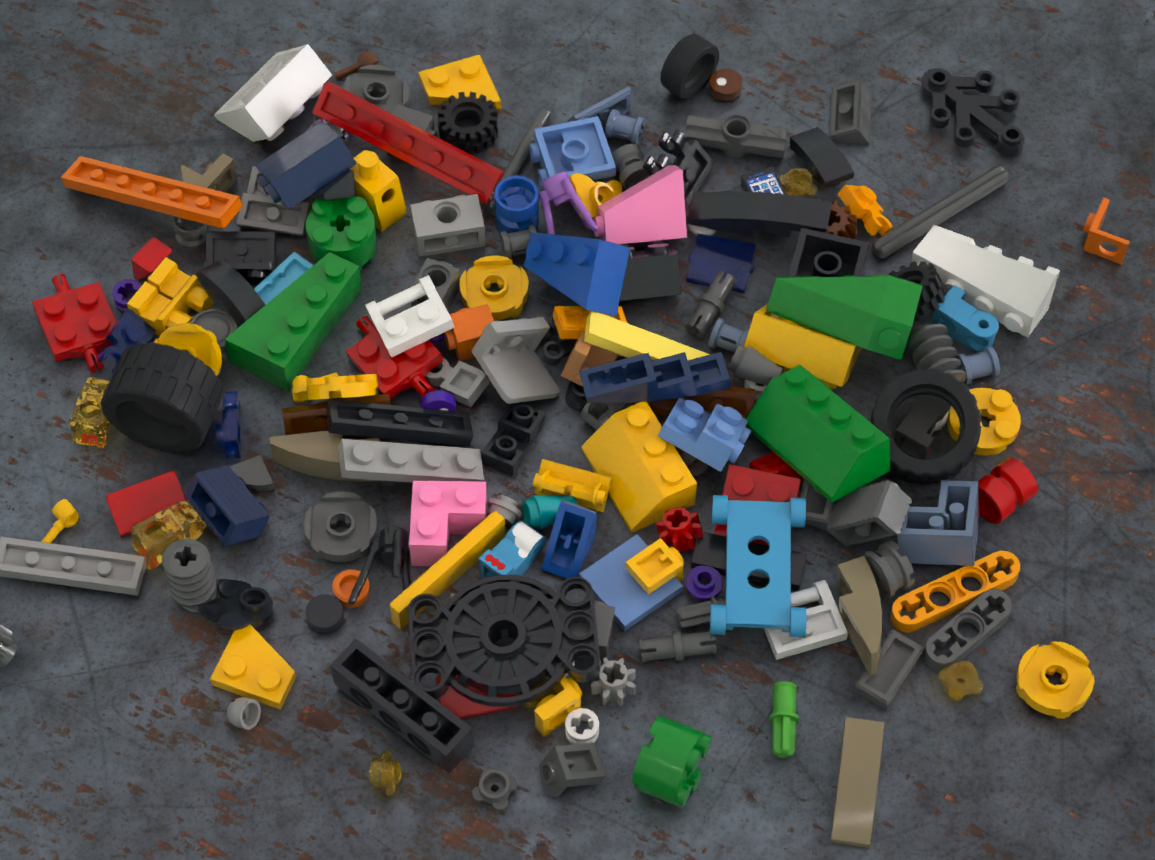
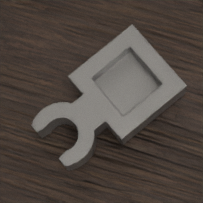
[426,358,491,407]

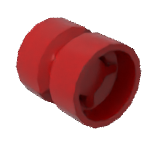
[978,457,1038,525]

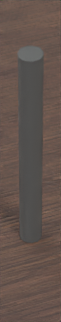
[483,109,551,215]

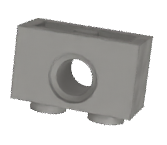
[410,194,486,257]

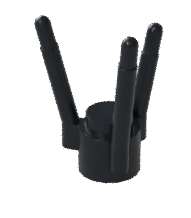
[348,526,411,605]

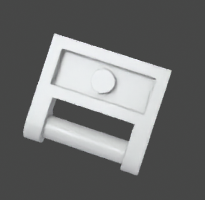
[365,275,455,357]
[764,580,848,660]

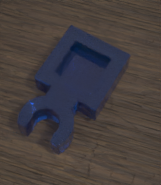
[97,309,156,373]
[216,391,241,459]

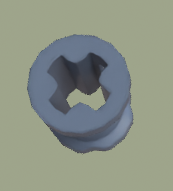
[605,109,646,145]
[708,318,749,353]
[956,346,1000,385]

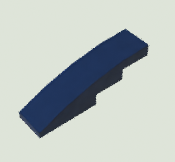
[579,352,731,403]

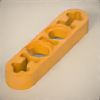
[890,550,1020,633]

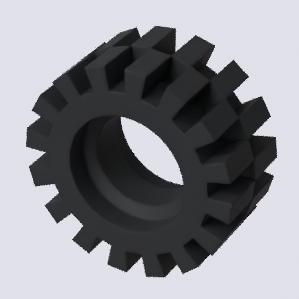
[438,92,498,155]
[889,261,947,322]

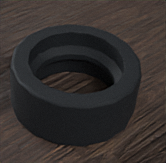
[660,33,719,100]

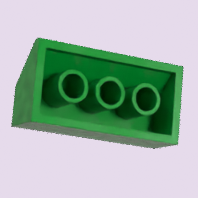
[745,365,890,503]

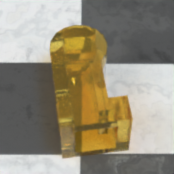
[69,377,110,448]
[131,501,206,570]

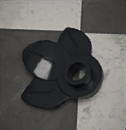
[197,579,273,631]

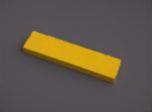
[390,511,506,630]

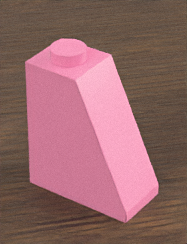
[593,165,687,245]

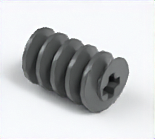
[906,324,967,382]
[162,539,218,612]

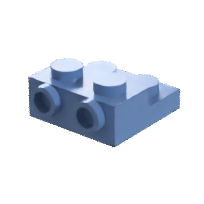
[529,116,616,189]
[658,398,751,472]

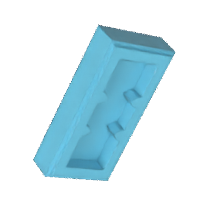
[254,252,313,305]

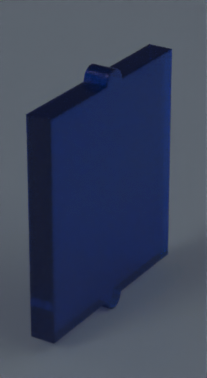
[686,233,756,293]

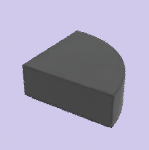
[230,454,275,492]

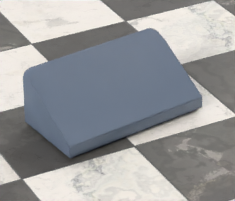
[565,86,631,126]

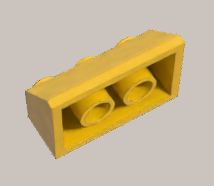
[744,303,862,389]
[581,402,697,533]

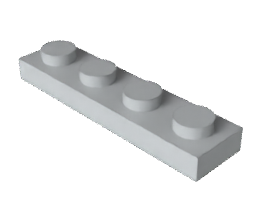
[338,439,484,483]
[0,536,147,596]

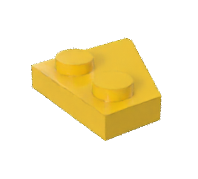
[418,54,501,110]
[210,624,296,710]

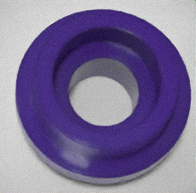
[685,565,723,602]

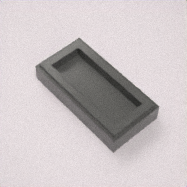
[853,629,925,710]

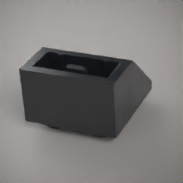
[620,240,681,301]

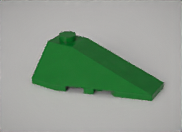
[766,275,923,360]

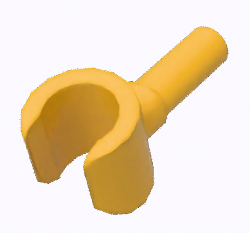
[291,372,338,403]
[41,499,79,543]

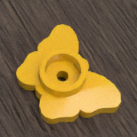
[569,173,623,219]

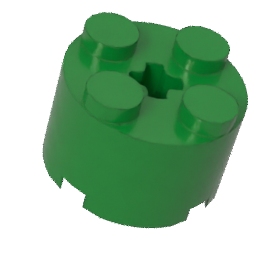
[306,196,377,270]
[632,715,712,807]

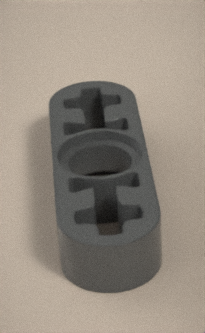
[923,589,1012,672]

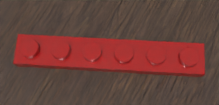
[312,82,504,204]

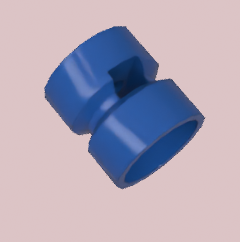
[494,175,539,233]

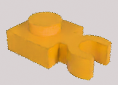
[837,185,893,236]

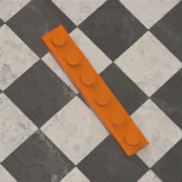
[60,156,243,229]

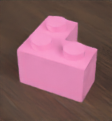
[409,480,487,566]

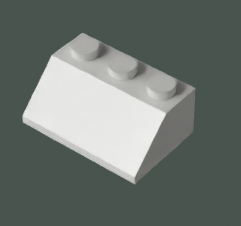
[214,44,332,142]

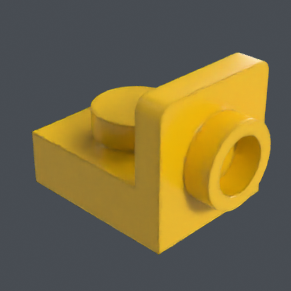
[625,538,684,595]
[534,670,582,737]

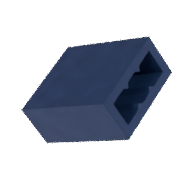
[255,121,357,210]

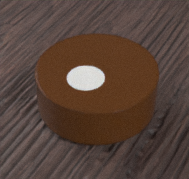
[709,68,742,101]

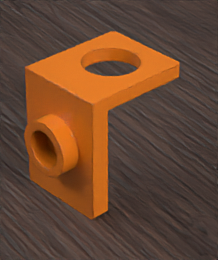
[1083,198,1129,264]

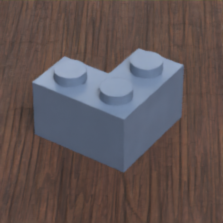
[897,480,980,566]

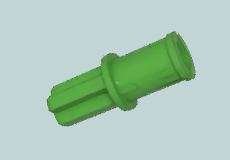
[769,681,799,759]

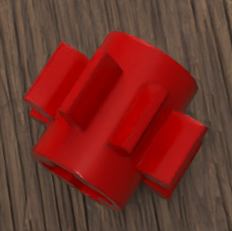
[656,506,703,552]

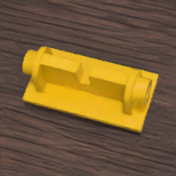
[533,459,612,512]

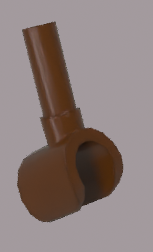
[334,51,379,80]

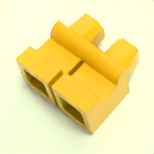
[127,257,214,336]

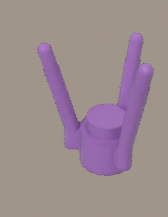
[539,171,598,235]

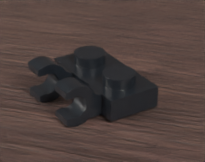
[643,130,715,210]

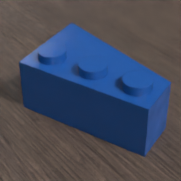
[524,232,630,317]

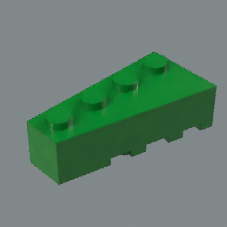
[224,252,362,391]

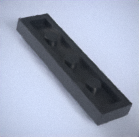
[326,399,473,447]

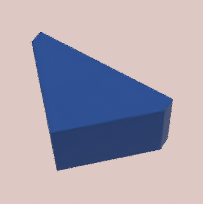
[541,500,597,579]

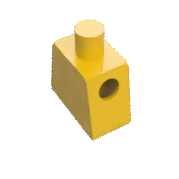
[350,150,407,232]

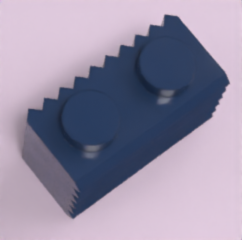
[185,464,270,546]

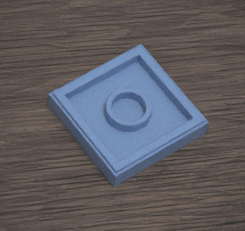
[579,534,683,632]

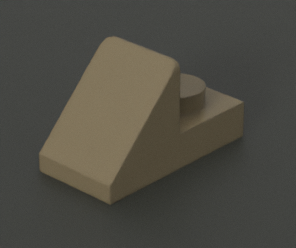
[181,153,237,192]

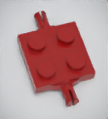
[32,274,123,373]
[345,311,444,399]

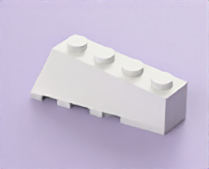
[911,225,1060,338]

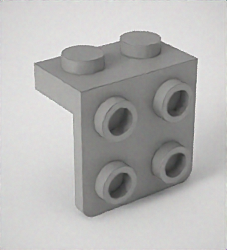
[471,317,560,404]

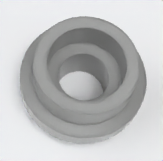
[486,495,522,526]

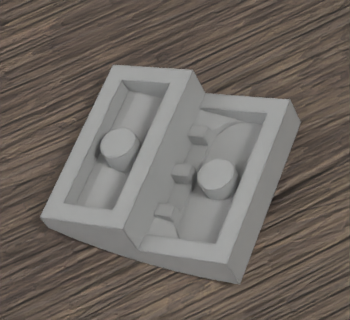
[236,166,316,236]

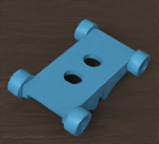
[710,495,806,638]

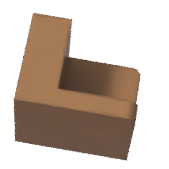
[560,331,618,387]

